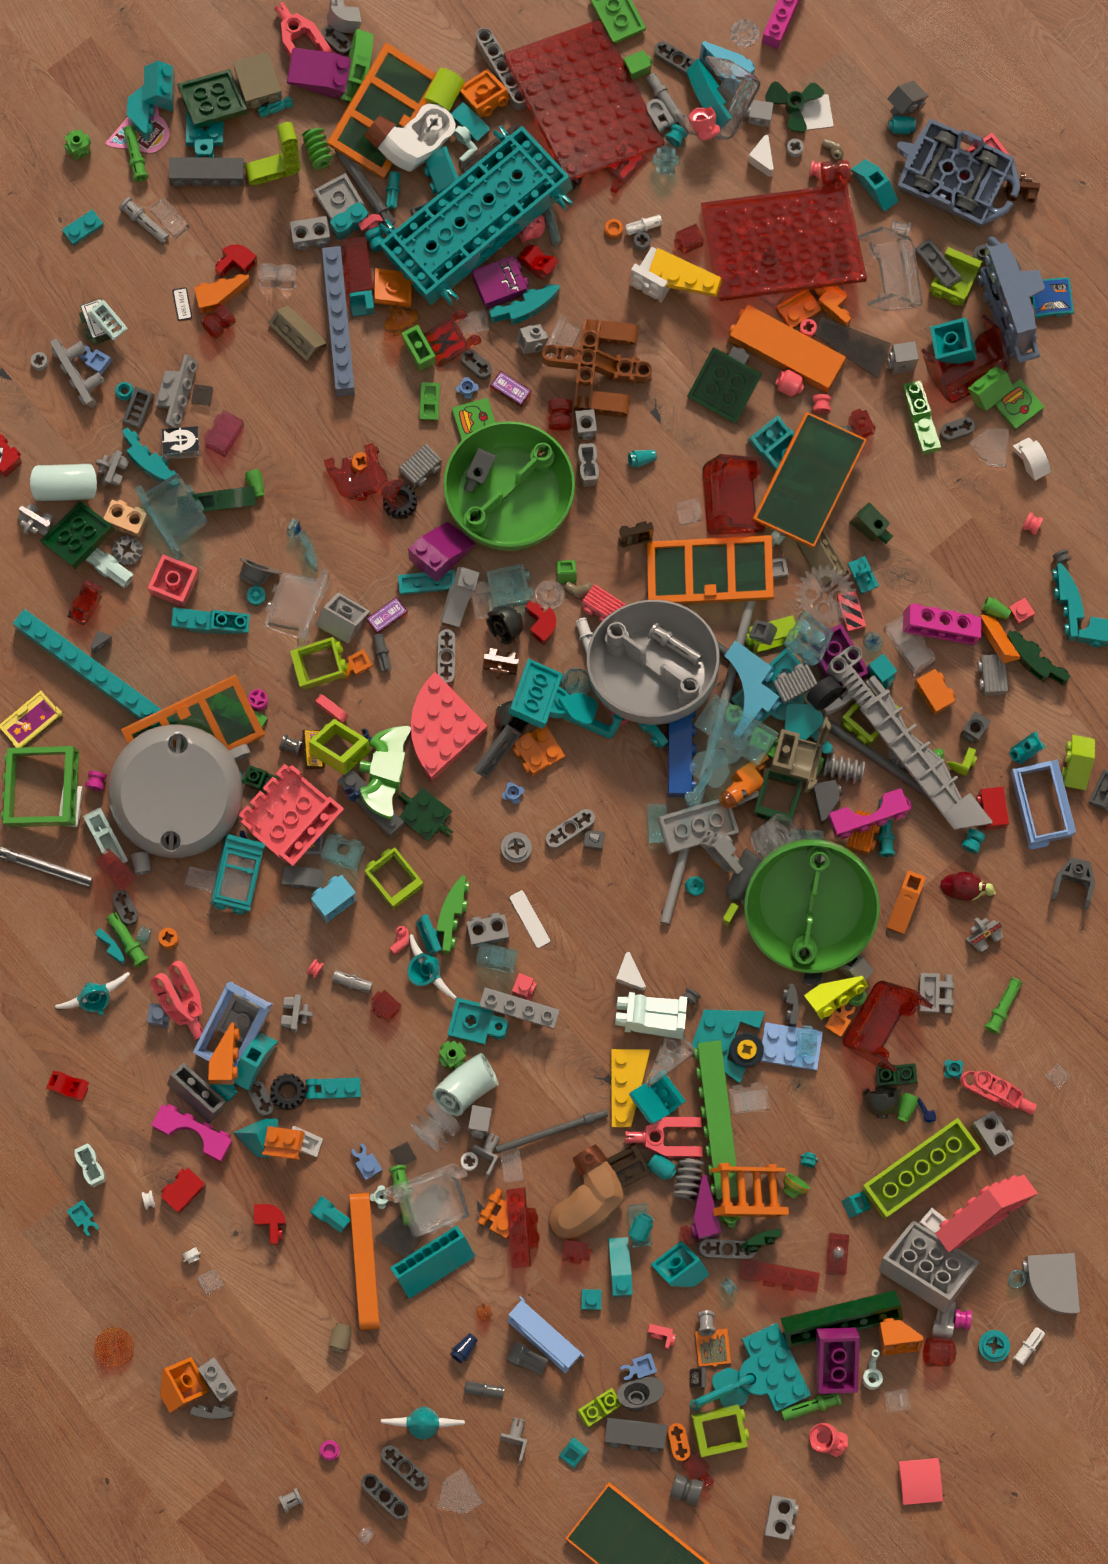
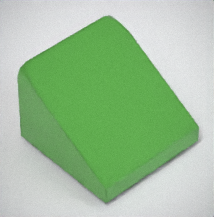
[556,560,577,584]

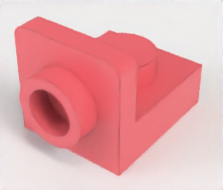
[647,1324,676,1350]

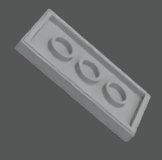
[657,797,739,854]

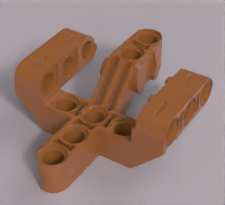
[542,318,652,417]

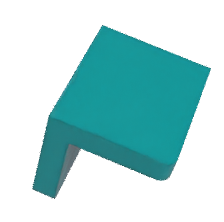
[349,290,374,317]

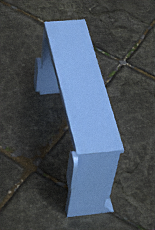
[1010,759,1076,850]
[193,982,273,1067]
[506,1296,585,1374]

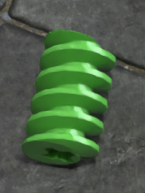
[301,128,333,170]

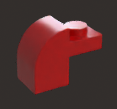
[215,244,257,279]
[517,245,559,279]
[525,601,556,646]
[46,1071,89,1102]
[254,1204,287,1246]

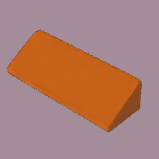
[979,615,1020,664]

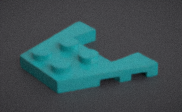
[691,1010,765,1084]

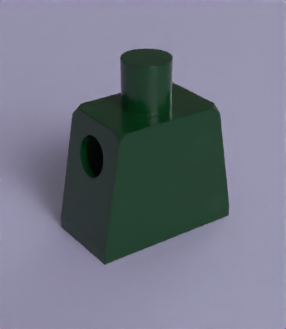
[849,502,893,544]

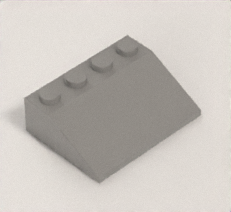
[879,1220,980,1313]

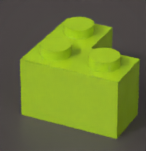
[1061,734,1095,790]

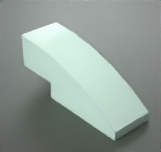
[83,808,128,869]

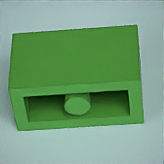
[401,325,436,372]
[968,366,1014,411]

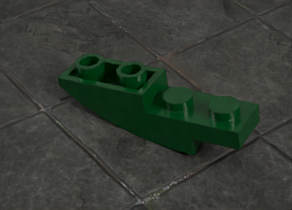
[177,486,256,516]
[1007,630,1071,686]

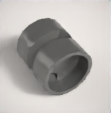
[669,1473,703,1507]

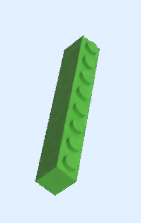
[694,1040,738,1200]

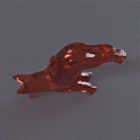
[324,443,404,508]

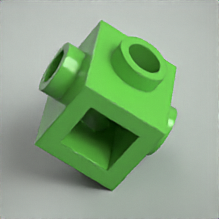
[64,129,92,160]
[438,1040,467,1071]

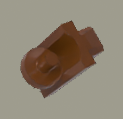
[1004,172,1040,203]
[483,648,518,680]

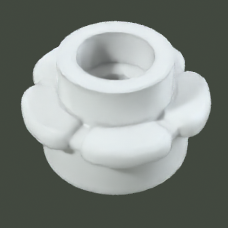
[182,1247,201,1264]

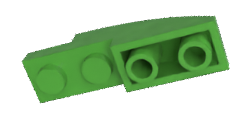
[340,29,373,102]
[903,380,941,455]
[437,875,469,954]

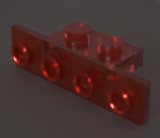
[506,1187,540,1268]
[739,1259,820,1293]

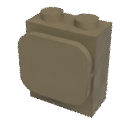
[233,52,282,108]

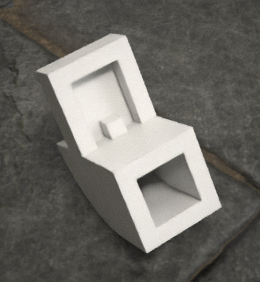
[1013,438,1051,480]

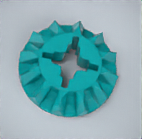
[978,1330,1010,1362]

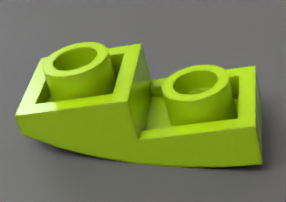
[576,1388,622,1428]

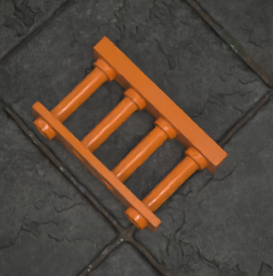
[710,1163,789,1217]

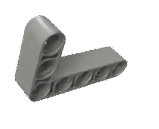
[476,28,560,110]

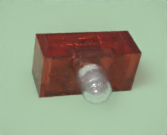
[825,1233,849,1276]

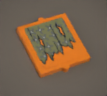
[695,1328,731,1367]

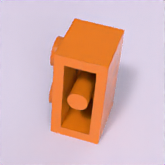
[914,668,956,716]

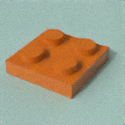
[373,268,412,307]

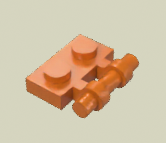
[478,1188,526,1239]

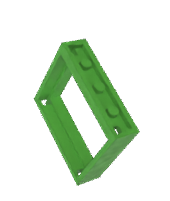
[1,746,79,827]

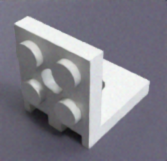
[629,247,670,303]

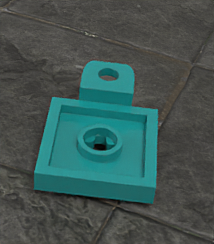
[186,110,224,158]
[447,998,509,1045]

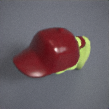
[940,872,996,901]

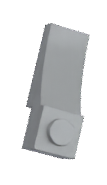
[440,567,480,627]

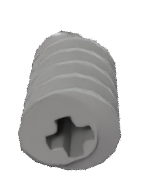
[823,754,865,784]
[672,1158,704,1201]

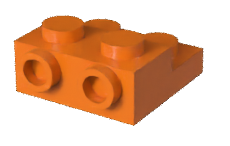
[459,69,510,118]
[512,725,565,777]

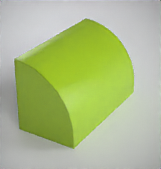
[424,67,465,112]

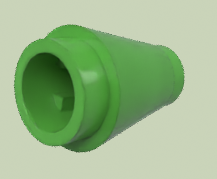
[244,469,265,498]
[981,596,1011,620]
[897,1092,919,1122]

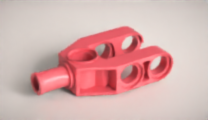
[274,2,333,58]
[150,961,204,1040]
[960,1071,1036,1115]
[625,1117,703,1158]

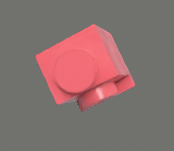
[512,973,537,1001]

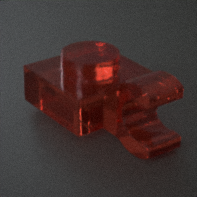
[682,1452,714,1488]

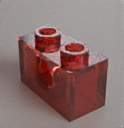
[95,847,137,891]

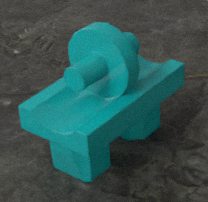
[847,556,879,594]
[1009,731,1046,765]

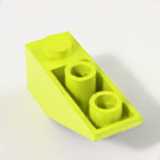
[804,976,868,1020]

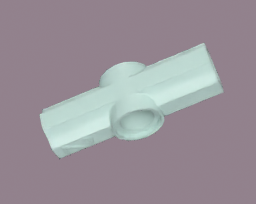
[86,548,134,588]

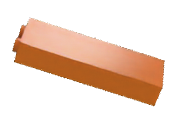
[728,305,846,394]

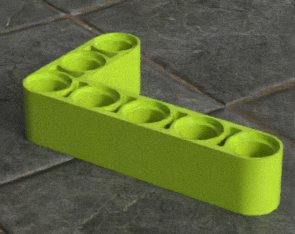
[244,122,301,185]

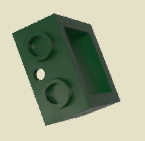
[753,769,804,827]

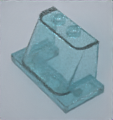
[134,473,208,560]

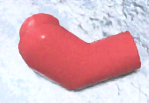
[390,926,409,955]

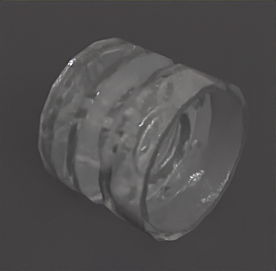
[751,814,802,860]
[410,1100,462,1152]

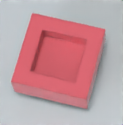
[358,214,383,231]
[1008,598,1035,624]

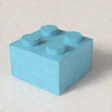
[311,875,357,924]

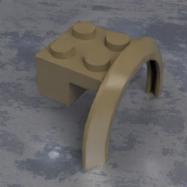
[770,717,831,793]

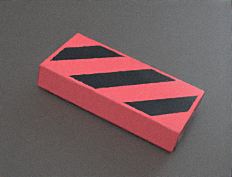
[837,591,866,632]

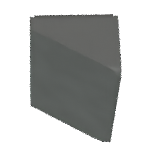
[1088,769,1108,812]

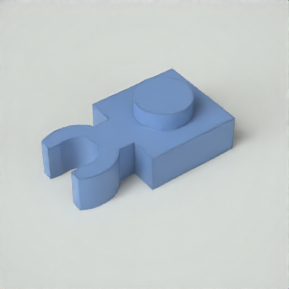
[78,345,112,375]
[351,1143,383,1180]
[620,1353,657,1381]

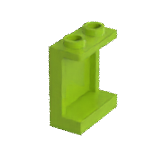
[929,247,982,306]

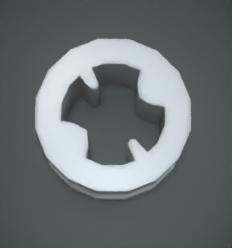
[461,1152,478,1171]
[142,1190,156,1210]

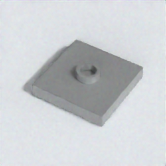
[313,173,364,221]

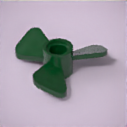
[765,81,824,133]

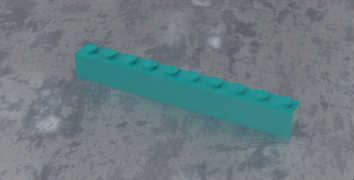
[13,609,177,729]

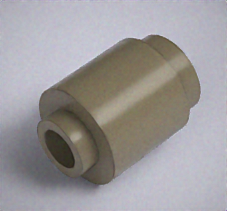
[328,1323,352,1354]

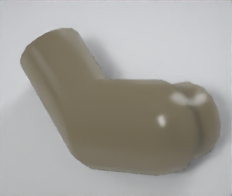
[821,138,844,161]
[564,581,593,598]

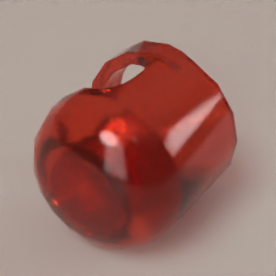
[923,1338,957,1367]

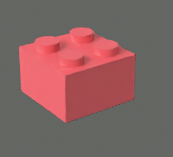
[148,554,199,608]

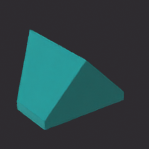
[233,1118,278,1158]

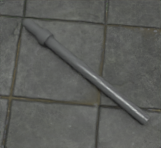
[495,1109,608,1154]

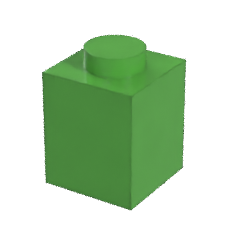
[623,50,653,81]

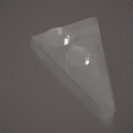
[646,1036,694,1087]

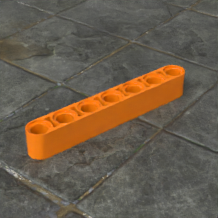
[349,1192,380,1330]

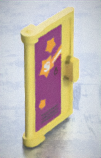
[0,691,63,748]

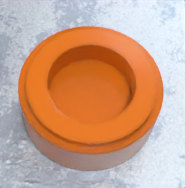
[604,219,623,239]

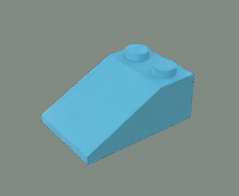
[699,41,755,97]

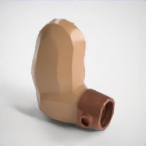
[549,1144,625,1242]

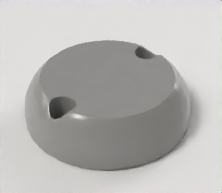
[587,600,720,725]
[108,724,243,858]

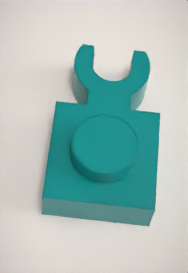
[67,1200,100,1237]

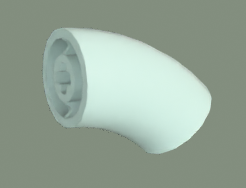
[30,464,97,501]
[433,1053,499,1116]

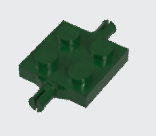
[398,787,454,842]

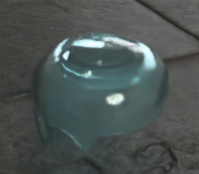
[561,667,592,695]

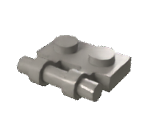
[919,973,954,1014]

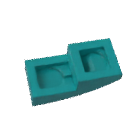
[451,103,490,142]
[95,928,126,965]

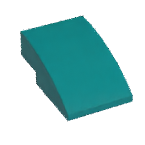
[746,415,811,480]

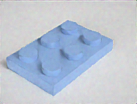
[760,1022,823,1071]

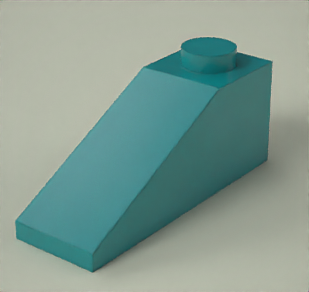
[608,1237,633,1298]

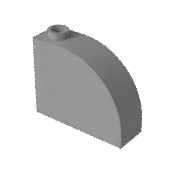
[1022,1253,1080,1315]

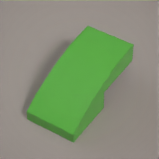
[420,382,440,420]

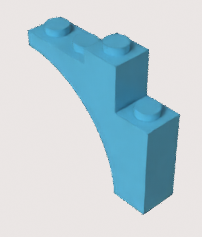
[724,641,781,739]

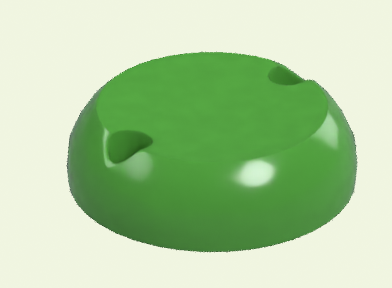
[443,421,575,551]
[744,839,880,973]

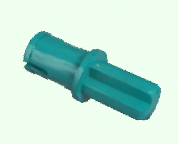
[386,172,401,209]

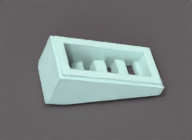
[88,299,128,341]

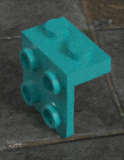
[629,1070,686,1124]

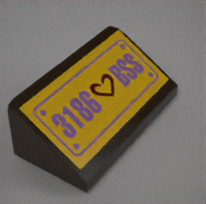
[302,730,325,770]

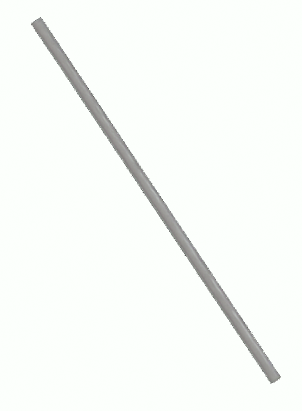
[660,601,756,924]

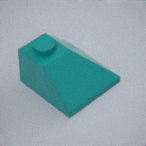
[651,1241,709,1287]

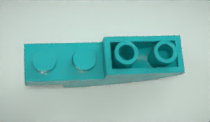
[489,284,560,325]
[122,427,179,489]
[1052,563,1084,641]
[171,607,250,634]

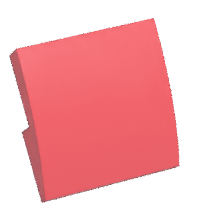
[899,1458,943,1505]

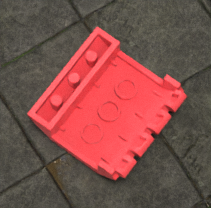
[238,764,344,866]

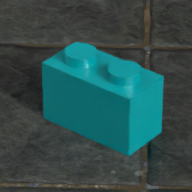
[867,653,898,690]

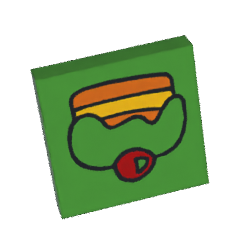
[994,379,1044,430]
[452,398,496,441]

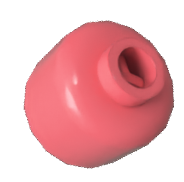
[775,369,804,397]

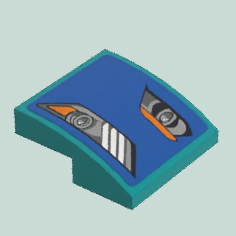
[1032,278,1075,319]

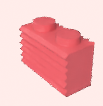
[581,584,626,622]

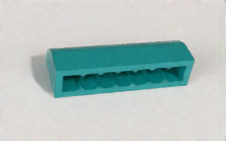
[390,1225,476,1299]

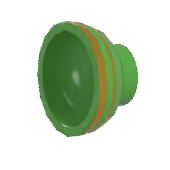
[783,1173,810,1198]

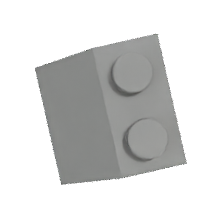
[315,593,370,644]

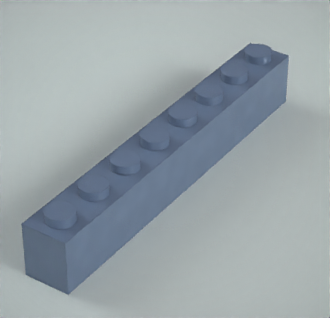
[322,246,355,396]

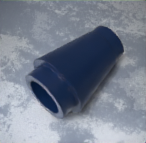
[450,1333,478,1364]

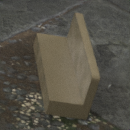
[268,305,327,361]
[797,526,849,586]

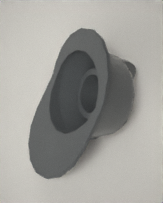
[239,557,283,585]
[617,1377,664,1412]

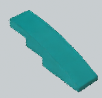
[686,58,732,129]

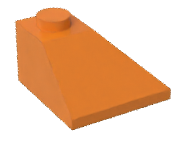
[879,1318,923,1356]
[160,1357,210,1413]

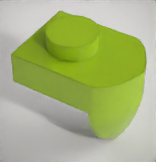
[947,747,977,776]

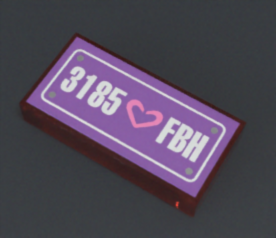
[490,371,532,407]
[366,597,408,634]

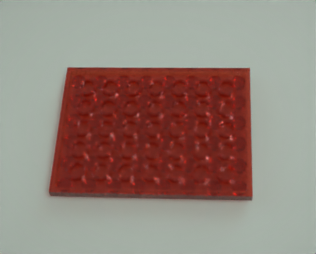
[503,19,665,180]
[701,183,867,301]

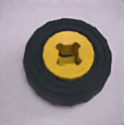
[729,1032,764,1067]

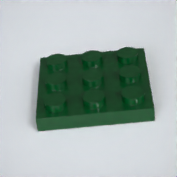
[177,69,248,129]
[687,347,763,424]
[40,501,116,569]

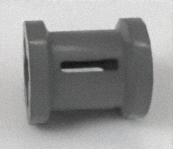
[279,734,303,756]

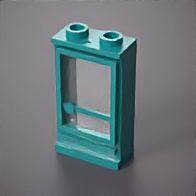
[209,834,265,915]

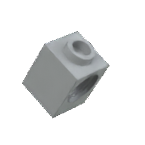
[745,100,773,127]
[575,409,597,440]

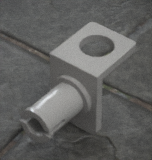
[472,1133,500,1180]
[500,1418,527,1466]

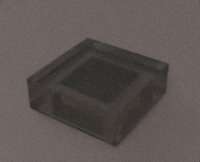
[191,384,213,406]
[390,1142,417,1165]

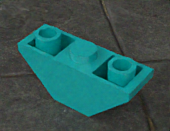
[126,86,155,140]
[850,159,899,212]
[234,1033,278,1091]

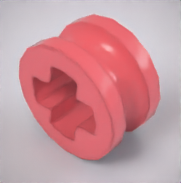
[809,161,821,178]
[800,319,817,337]
[307,959,324,979]

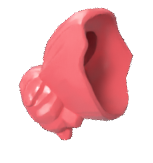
[688,107,721,141]
[809,1423,848,1457]

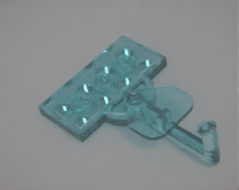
[685,693,779,807]

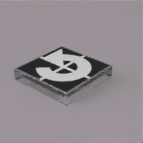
[161,426,201,460]

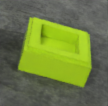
[722,903,738,926]

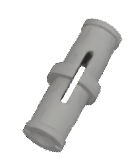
[332,970,373,994]

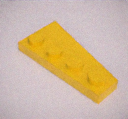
[649,248,722,297]
[611,1049,650,1128]

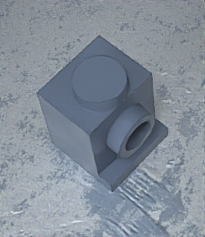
[147,1003,170,1029]

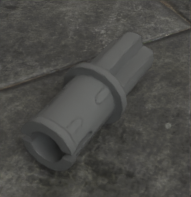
[372,634,392,672]
[464,1381,504,1399]

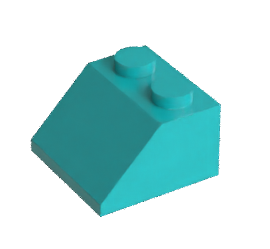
[143,60,176,112]
[423,146,459,195]
[930,317,977,364]

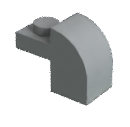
[326,0,361,33]

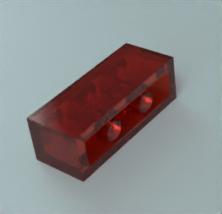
[341,237,374,296]

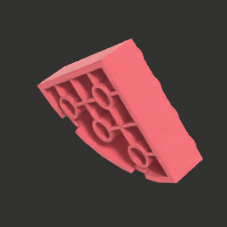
[411,672,487,782]
[935,1175,1038,1252]

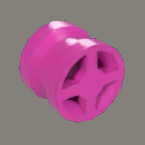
[248,689,268,711]
[85,771,107,791]
[953,1309,972,1330]

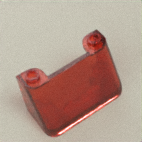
[702,454,766,535]

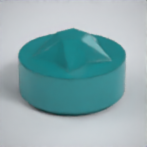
[247,586,266,606]
[685,876,705,896]

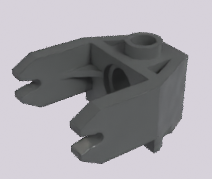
[1050,857,1095,910]

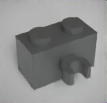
[887,81,928,116]

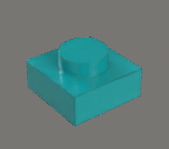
[581,1289,602,1310]

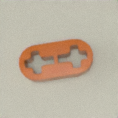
[668,1423,690,1461]

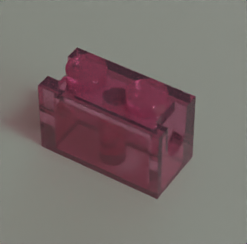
[204,410,244,457]

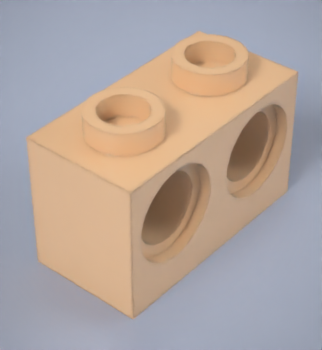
[103,500,148,539]

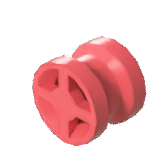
[812,394,831,414]
[1022,512,1043,535]

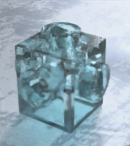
[652,146,679,174]

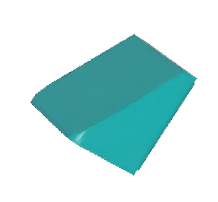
[842,1191,871,1218]
[559,1437,589,1468]

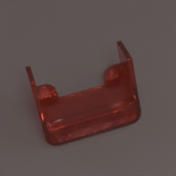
[921,315,1010,403]
[843,981,934,1072]

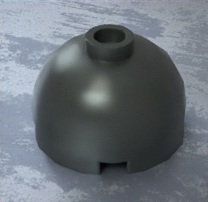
[486,605,523,645]
[494,700,529,733]
[862,1087,901,1119]

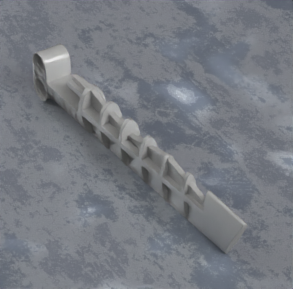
[827,646,992,829]

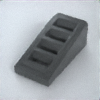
[122,387,155,428]

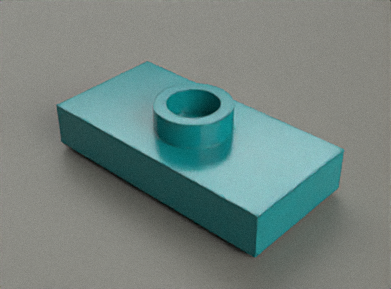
[416,914,442,956]

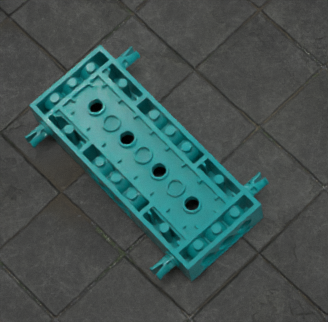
[379,126,573,306]

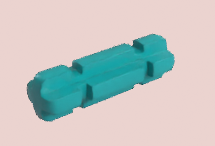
[258,96,293,118]

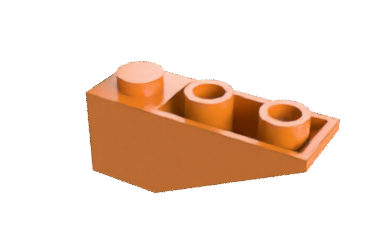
[194,274,250,314]
[886,870,926,934]
[208,1022,240,1085]

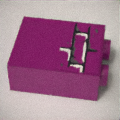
[472,256,529,310]

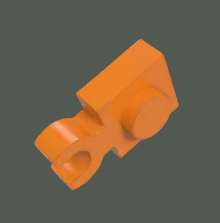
[337,649,374,679]
[824,1005,855,1038]

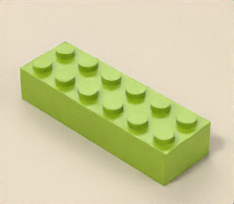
[861,1118,981,1220]

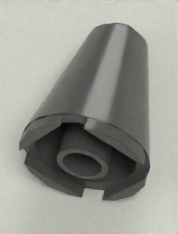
[726,848,762,903]

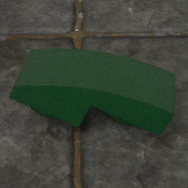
[242,765,279,793]
[876,1063,918,1086]
[739,1229,782,1253]

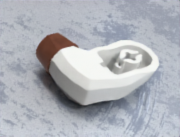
[364,103,456,172]

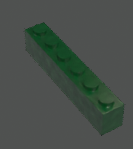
[780,1290,903,1348]

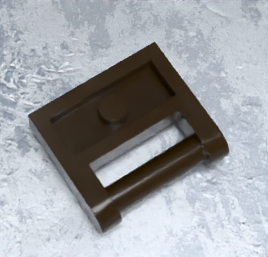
[618,521,654,547]
[607,1143,651,1188]

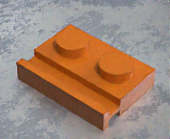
[776,288,822,329]
[262,1126,305,1160]

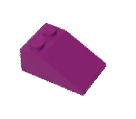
[286,48,351,99]
[408,522,475,582]
[689,1175,722,1242]

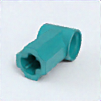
[309,1196,351,1233]

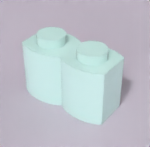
[74,1144,106,1188]

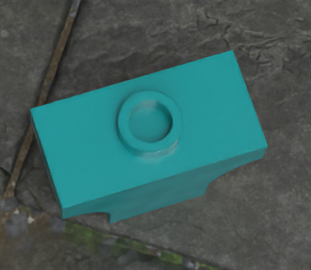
[1076,617,1108,648]

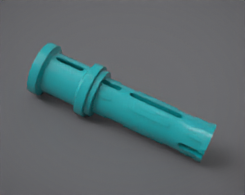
[878,799,896,857]

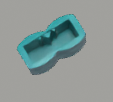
[330,202,368,240]

